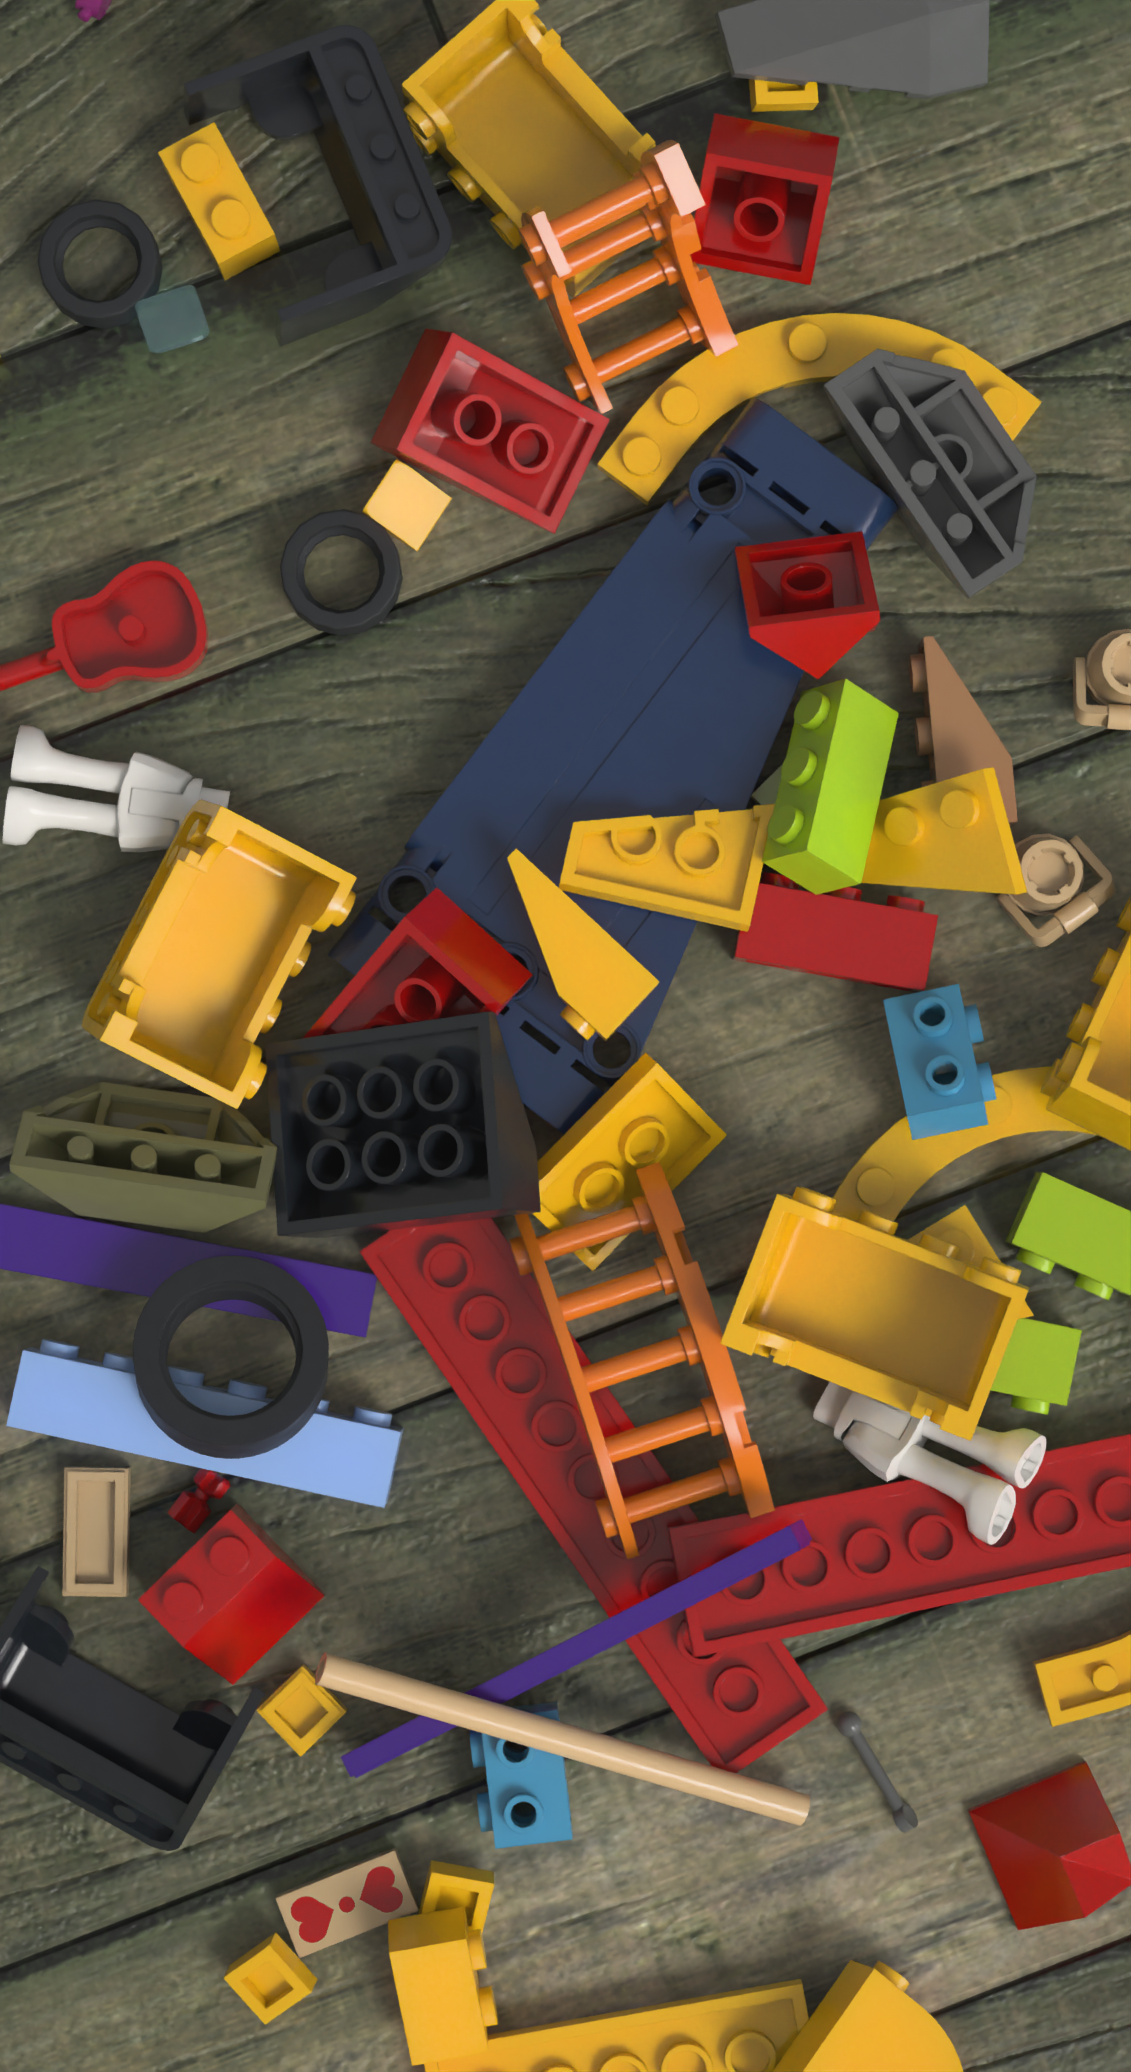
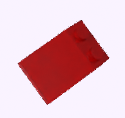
[370,328,610,534]
[302,887,533,1039]

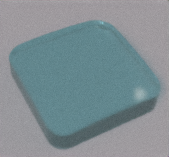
[135,285,210,353]

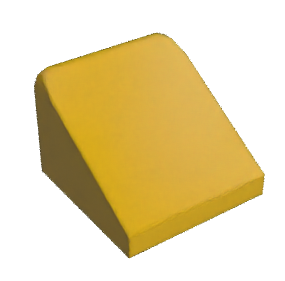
[362,459,452,552]

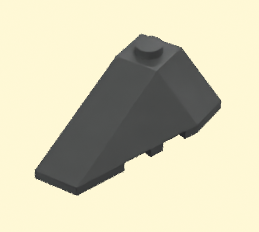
[715,0,990,99]

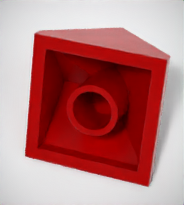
[735,531,880,679]
[968,1761,1131,1930]

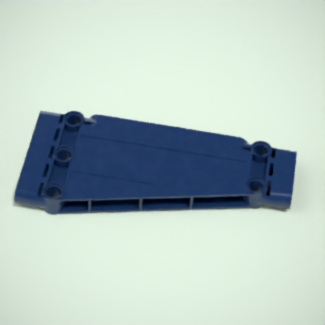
[327,398,898,1134]

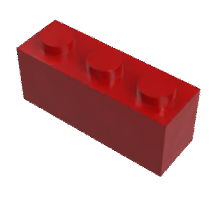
[732,873,938,993]

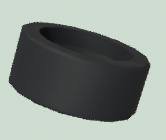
[37,199,163,329]
[280,509,403,636]

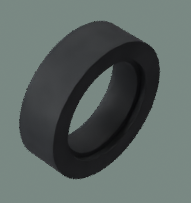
[133,1256,329,1459]

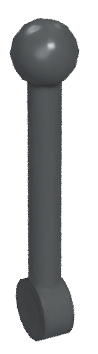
[837,1711,918,1833]

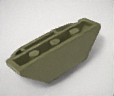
[9,1082,277,1233]

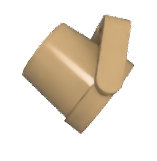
[1073,629,1131,730]
[995,834,1116,947]

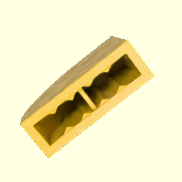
[773,1960,963,2072]

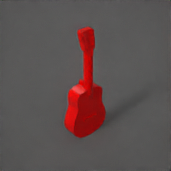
[0,561,208,693]

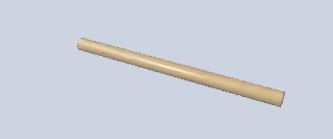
[315,1653,810,1826]

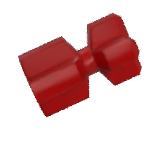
[166,1468,230,1534]

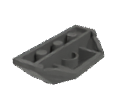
[823,349,1037,599]

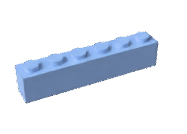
[6,1339,404,1508]

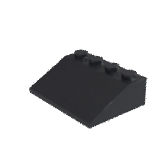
[265,1012,541,1238]

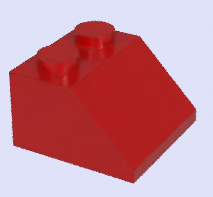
[690,113,840,285]
[138,1503,326,1685]

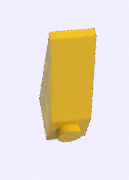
[507,849,659,1041]

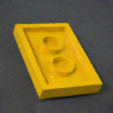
[532,1052,727,1271]

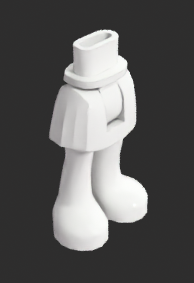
[2,725,230,852]
[813,1382,1047,1545]

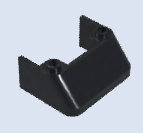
[184,25,452,347]
[0,1566,265,1851]

